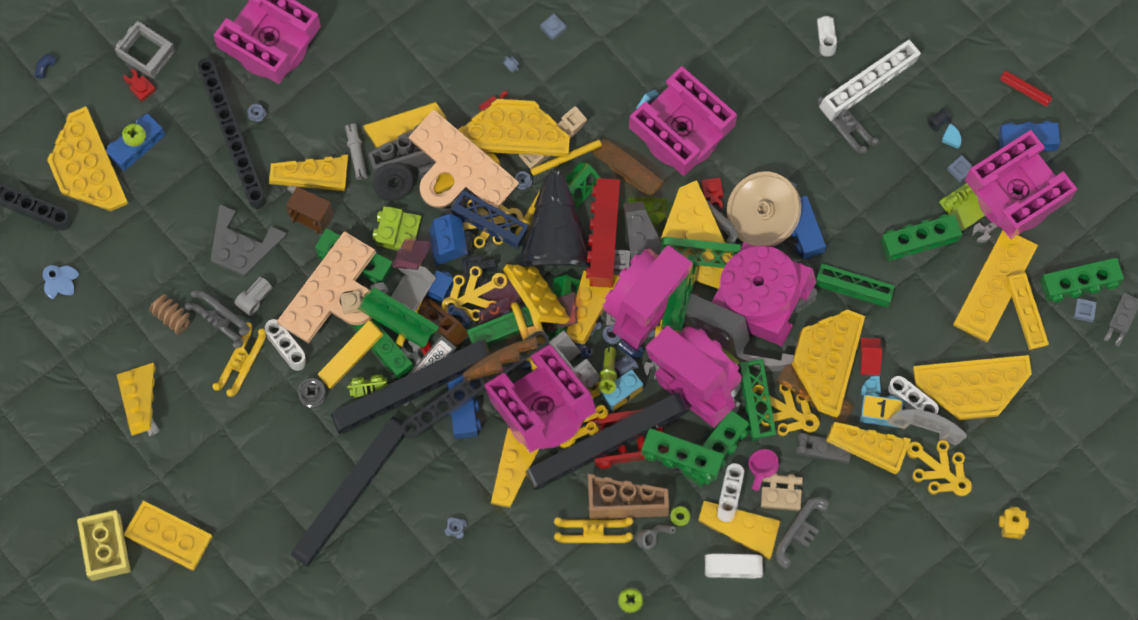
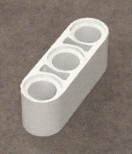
[265,319,306,371]
[888,376,938,414]
[717,464,744,522]
[705,554,763,578]

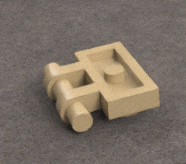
[761,473,802,511]

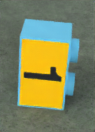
[600,369,643,413]
[860,393,903,428]

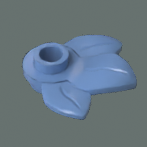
[43,265,79,299]

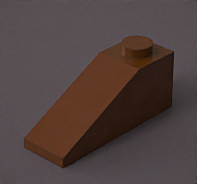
[417,296,468,347]

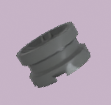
[298,378,326,409]

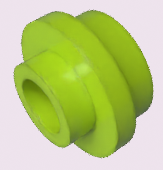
[670,506,690,526]

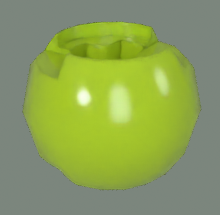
[122,123,146,147]
[618,588,643,613]

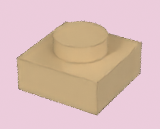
[340,291,361,315]

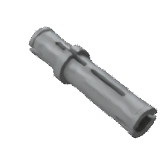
[345,124,368,180]

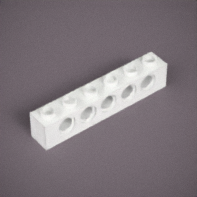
[819,40,921,121]

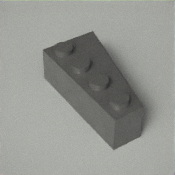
[368,124,433,175]
[683,294,750,357]

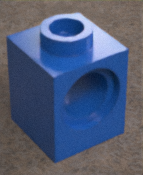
[426,271,454,303]

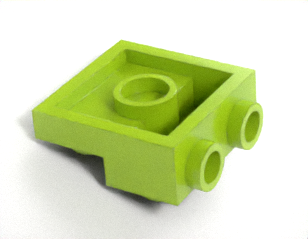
[373,206,422,253]

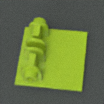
[939,183,985,231]
[347,374,388,398]

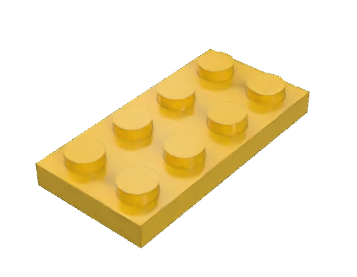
[503,264,570,324]
[124,501,213,571]

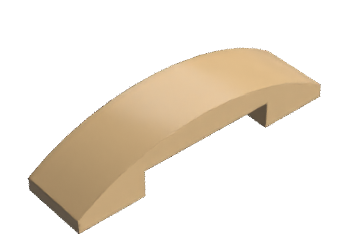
[519,106,587,169]

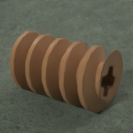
[149,294,191,335]

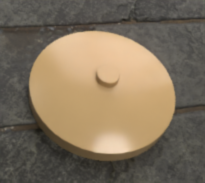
[727,172,801,247]

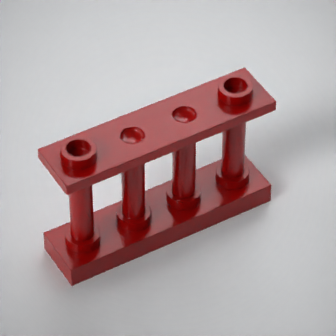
[588,409,669,469]

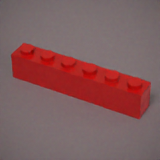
[586,178,620,288]

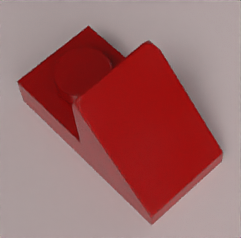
[860,338,882,376]

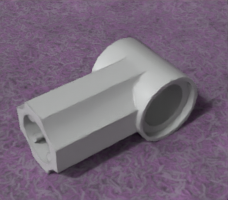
[235,277,273,316]

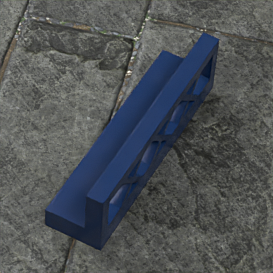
[451,190,529,250]

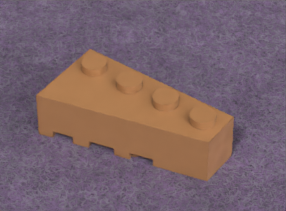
[588,474,669,519]

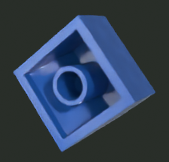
[429,214,468,266]

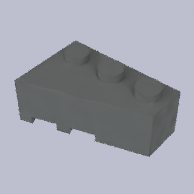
[623,202,661,261]

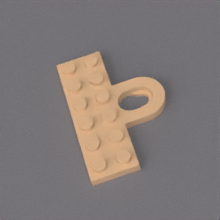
[409,110,519,208]
[277,231,376,343]

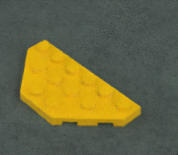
[458,99,570,157]
[47,107,128,211]
[660,180,732,289]
[792,309,865,418]
[913,355,1032,420]

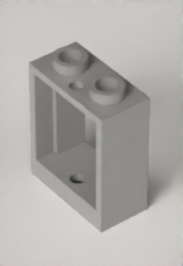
[115,21,176,79]

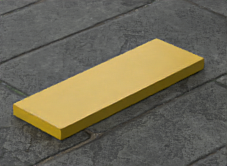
[953,230,1038,343]

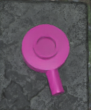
[749,449,779,491]

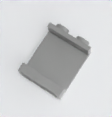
[391,260,436,312]
[549,331,600,389]

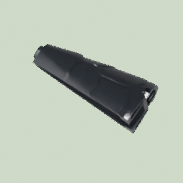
[518,171,591,268]

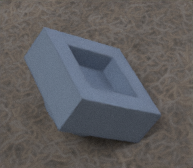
[540,14,566,40]
[947,155,973,183]
[1073,299,1097,322]
[615,355,638,376]

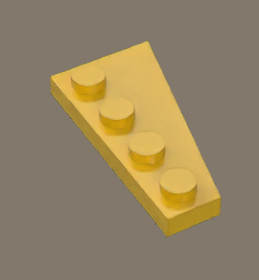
[363,102,446,148]
[269,155,348,191]
[566,271,620,344]
[116,363,156,435]
[826,422,911,475]
[491,428,539,508]
[699,501,780,560]

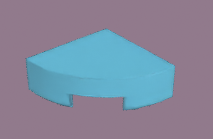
[636,90,659,109]
[942,124,961,149]
[861,376,881,396]

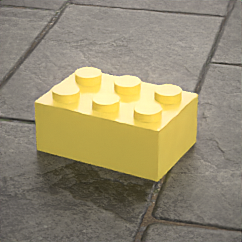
[77,510,131,581]

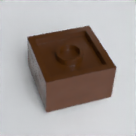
[286,187,334,234]

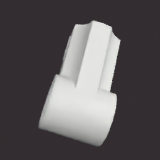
[817,16,837,56]

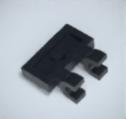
[462,256,498,295]

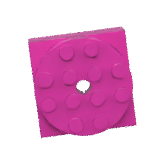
[214,0,321,84]
[629,66,737,176]
[965,130,1077,240]
[712,242,817,346]
[602,245,693,350]
[646,326,742,428]
[484,344,596,453]

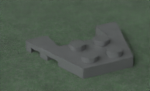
[211,205,287,277]

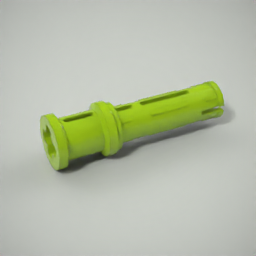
[599,347,617,394]

